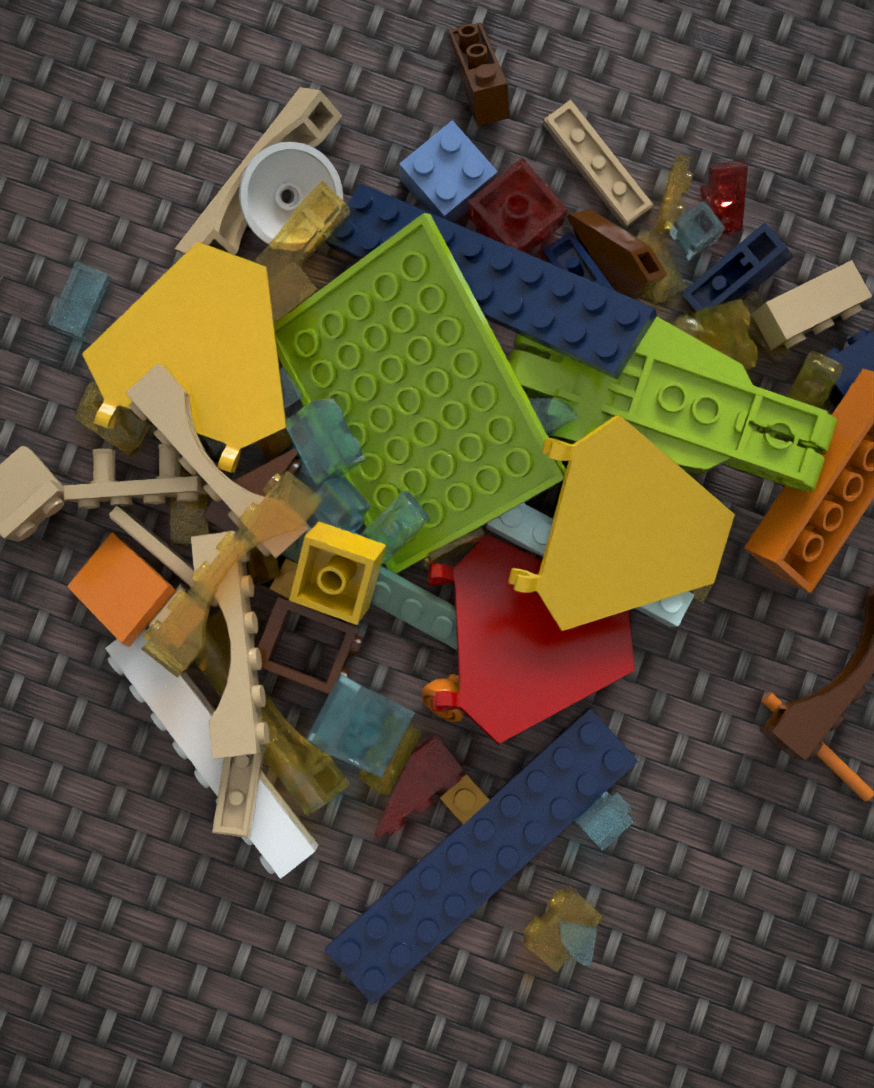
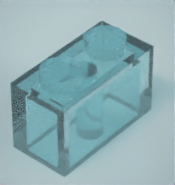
[286,398,365,485]

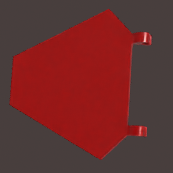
[427,535,635,745]

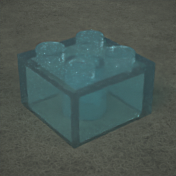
[306,674,415,777]

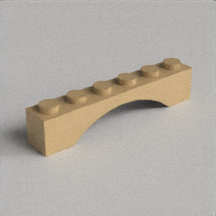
[175,87,342,256]
[126,363,310,558]
[191,531,270,759]

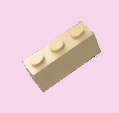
[752,260,872,351]

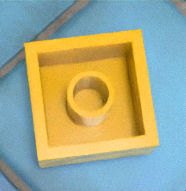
[289,522,387,625]

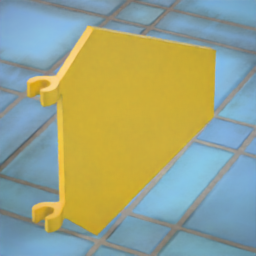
[82,242,287,473]
[508,414,735,631]

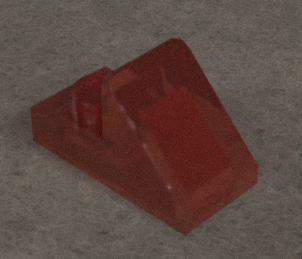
[700,160,748,235]

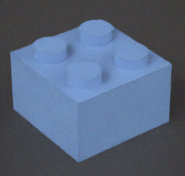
[399,120,498,223]

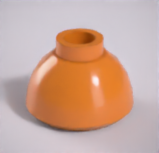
[421,674,465,722]

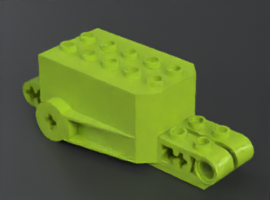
[508,317,838,492]

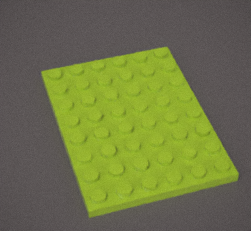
[274,213,566,574]

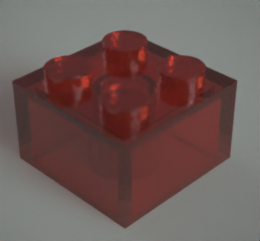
[467,157,568,254]

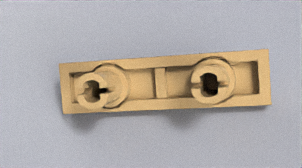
[63,444,209,509]

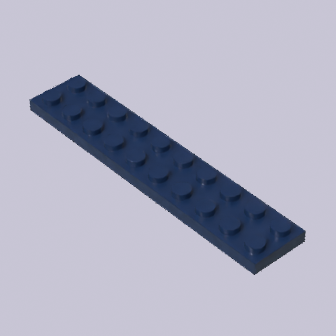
[324,183,657,380]
[325,707,639,1005]

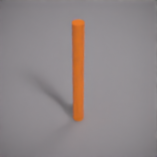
[761,692,874,802]

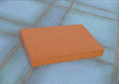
[67,532,176,647]

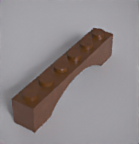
[759,585,874,761]

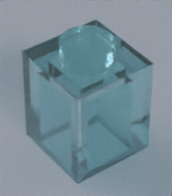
[669,200,725,261]
[306,476,372,533]
[575,791,634,851]

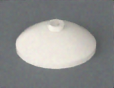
[239,142,343,251]

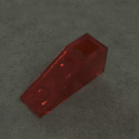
[375,733,464,838]

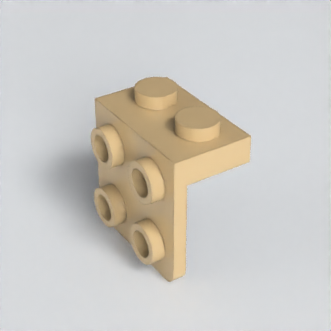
[0,446,66,542]

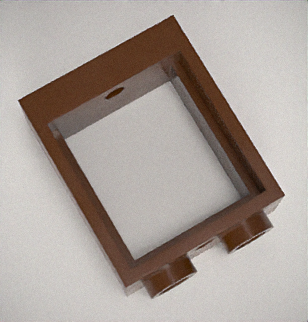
[257,597,363,695]

